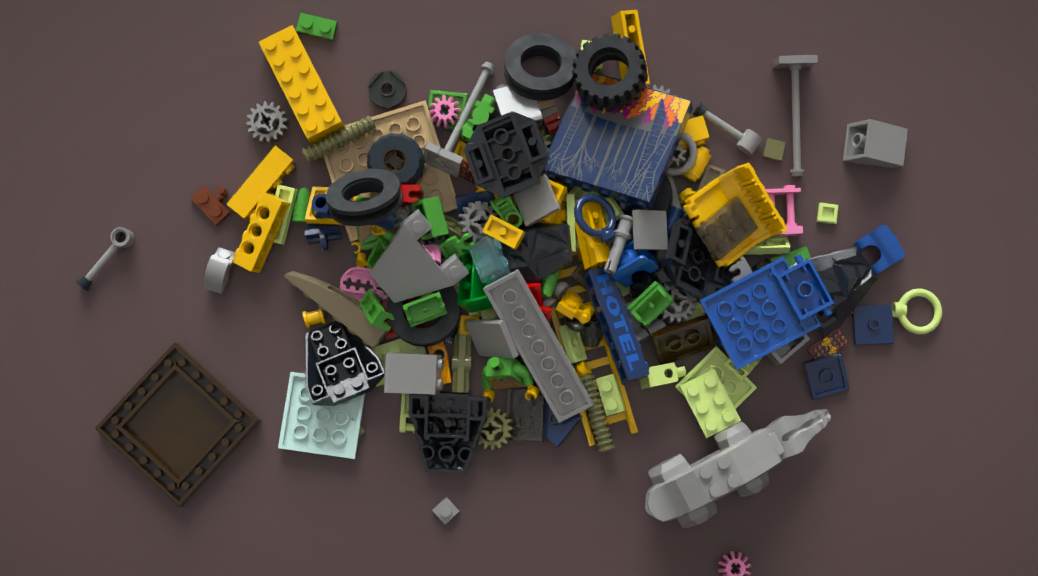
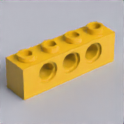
[233,192,291,273]

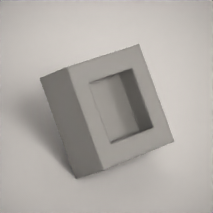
[432,497,459,524]

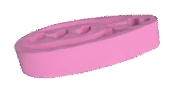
[340,267,388,302]

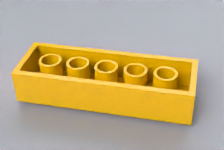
[259,25,345,145]

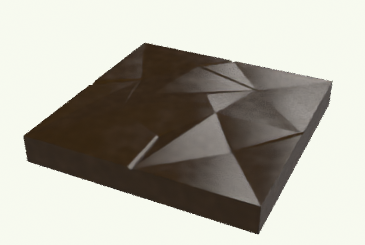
[95,342,261,507]

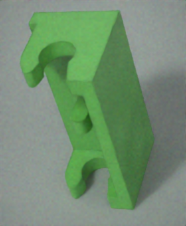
[627,281,675,327]
[359,289,394,331]
[403,292,448,328]

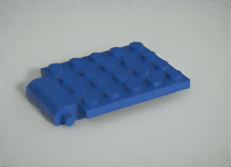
[699,254,834,370]

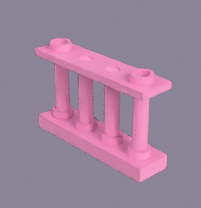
[765,185,803,236]

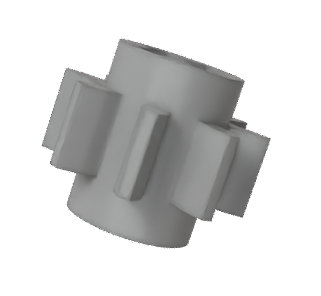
[669,144,686,168]

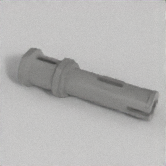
[603,215,633,274]

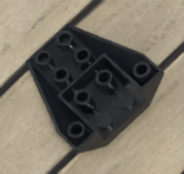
[306,321,385,406]

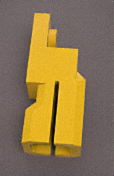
[574,202,610,270]

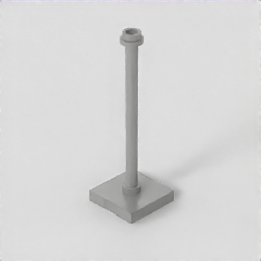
[773,55,818,176]
[424,62,495,178]

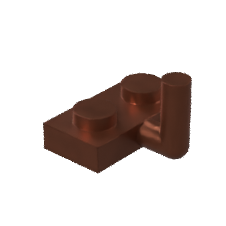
[190,185,230,226]

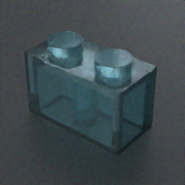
[469,236,510,284]

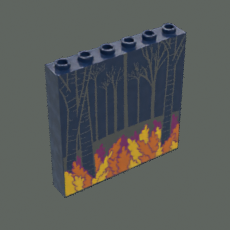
[544,72,693,210]

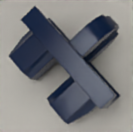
[304,223,342,251]

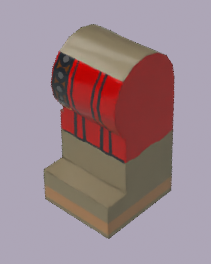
[538,99,562,137]

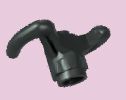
[565,316,604,348]

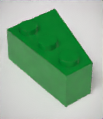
[457,248,496,313]

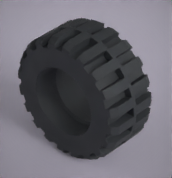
[572,34,648,112]

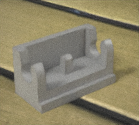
[729,256,753,283]

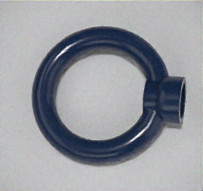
[574,194,616,244]

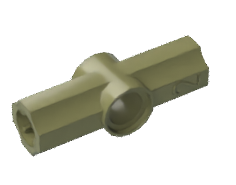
[452,334,472,393]

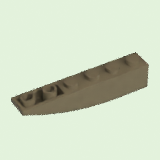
[284,271,392,348]

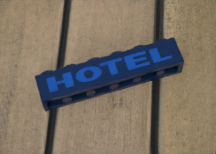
[582,266,650,385]

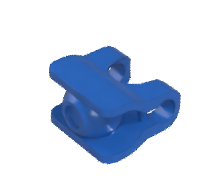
[853,225,905,274]
[612,240,659,287]

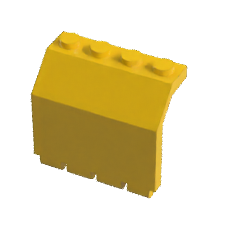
[683,163,788,267]

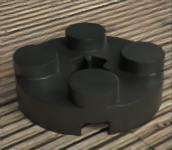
[369,71,407,110]

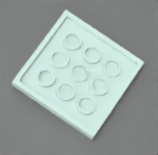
[278,372,366,459]

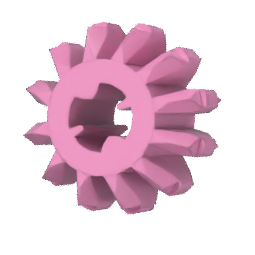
[429,95,461,128]
[718,551,751,576]

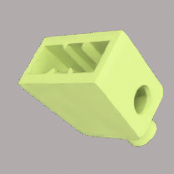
[639,362,686,390]

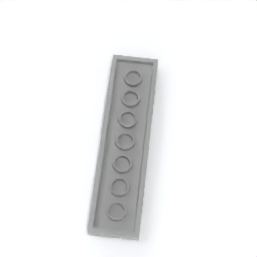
[483,269,593,423]

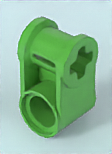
[490,196,522,228]

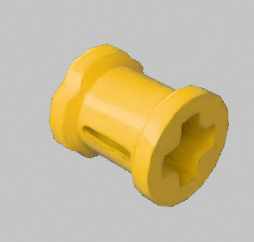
[303,308,326,328]

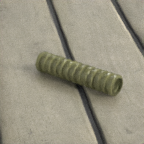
[302,115,376,164]
[580,375,615,453]

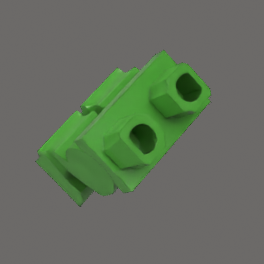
[461,94,495,144]

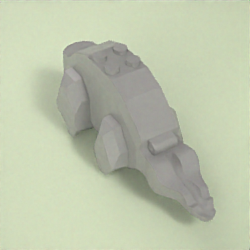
[645,409,831,528]

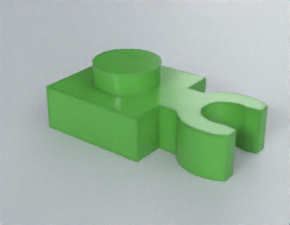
[438,233,475,260]

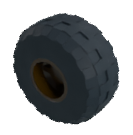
[367,133,425,185]

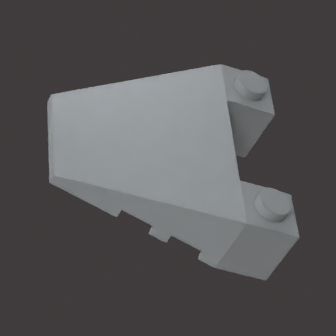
[370,209,469,303]

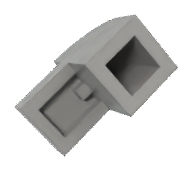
[204,247,235,294]

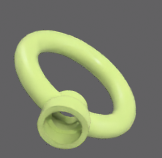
[892,289,942,334]

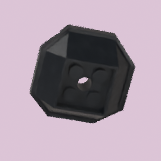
[464,111,549,198]
[663,215,734,300]

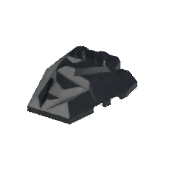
[492,222,573,284]
[790,246,878,336]
[408,392,487,474]

